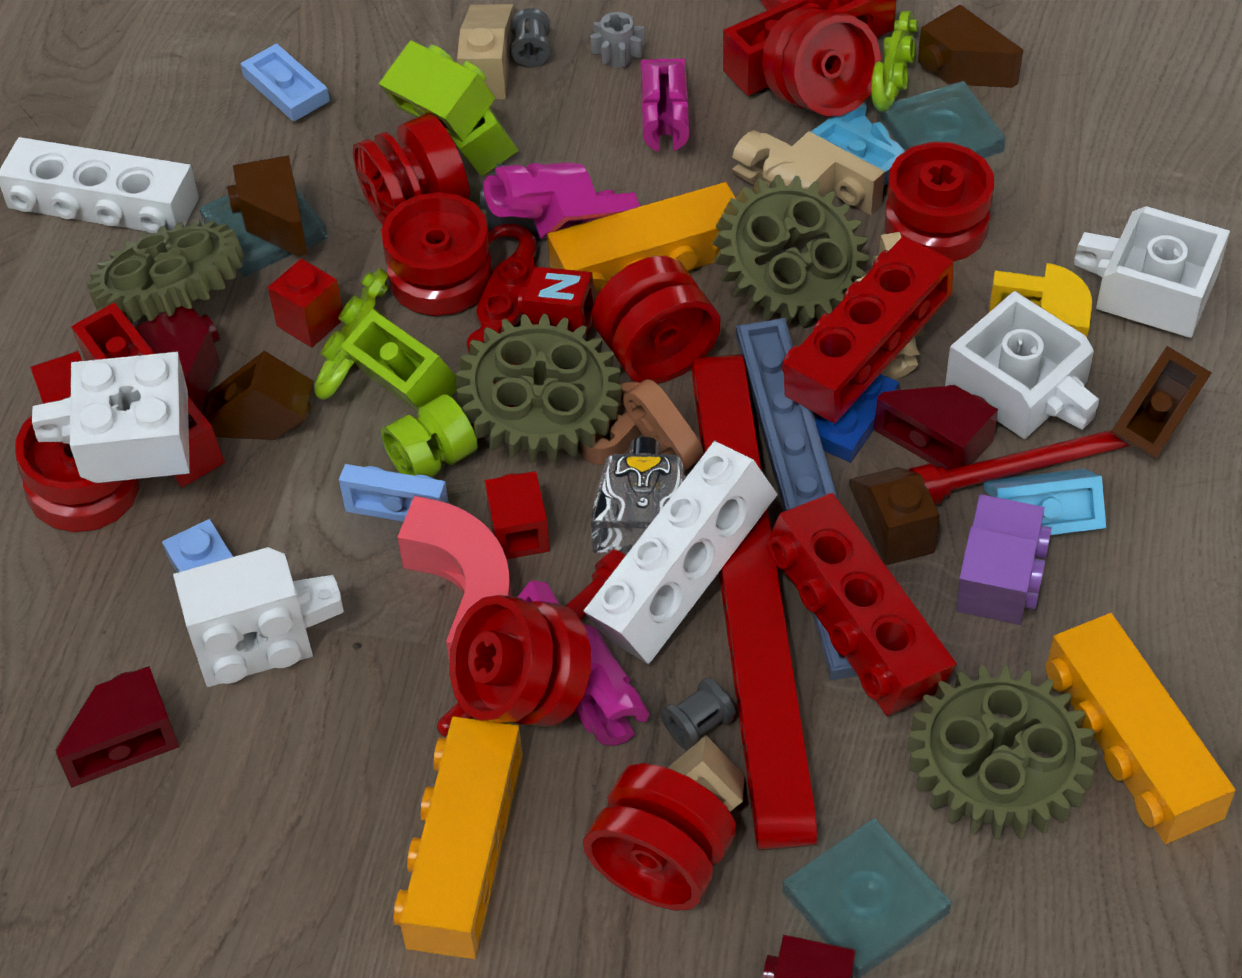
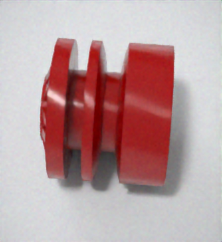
[352,113,470,226]

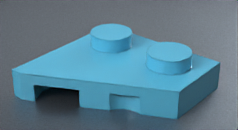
[811,102,905,186]

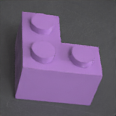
[956,494,1052,625]

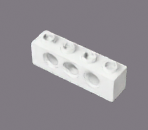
[0,137,199,233]
[584,441,778,665]

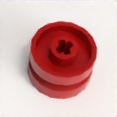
[762,7,881,116]
[885,142,994,261]
[381,192,492,316]
[592,256,721,384]
[15,400,140,532]
[449,595,591,727]
[583,763,736,911]

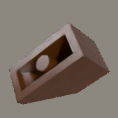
[918,5,1023,88]
[227,155,308,256]
[1110,346,1212,460]
[202,350,313,440]
[849,467,940,565]

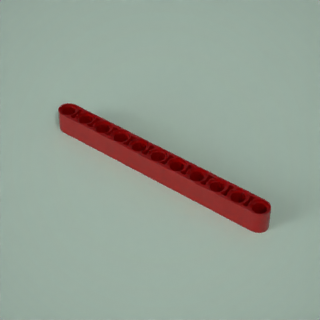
[692,354,817,850]

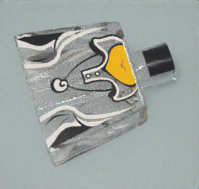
[591,436,685,553]

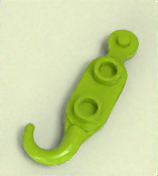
[871,11,919,112]
[314,268,389,400]

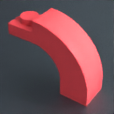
[397,496,512,663]

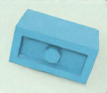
[984,469,1106,535]

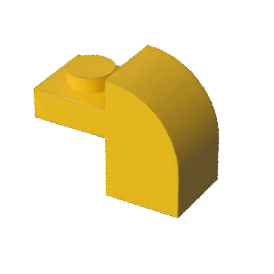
[989,263,1092,337]

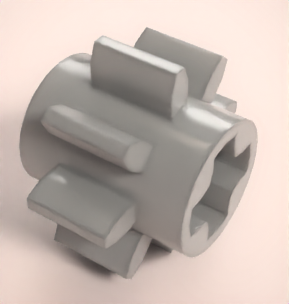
[590,12,645,68]

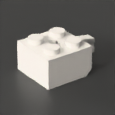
[1074,206,1230,338]
[945,291,1099,439]
[32,352,190,483]
[173,547,344,687]

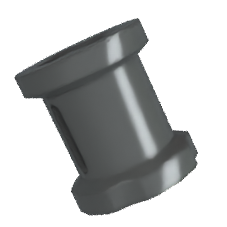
[511,8,551,68]
[661,678,736,750]

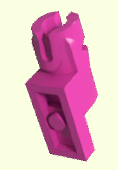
[641,58,689,152]
[483,162,640,239]
[517,580,650,746]

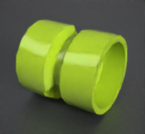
[381,394,478,477]

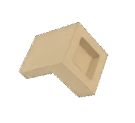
[668,735,744,812]

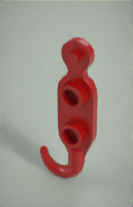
[467,223,537,354]

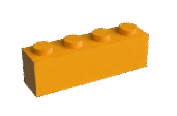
[547,182,736,298]
[1045,612,1236,845]
[393,717,523,960]

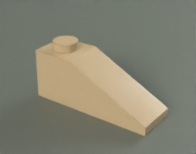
[457,4,514,99]

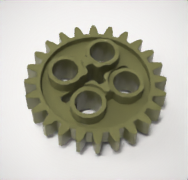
[712,175,870,327]
[87,220,245,323]
[456,314,622,463]
[907,665,1097,839]

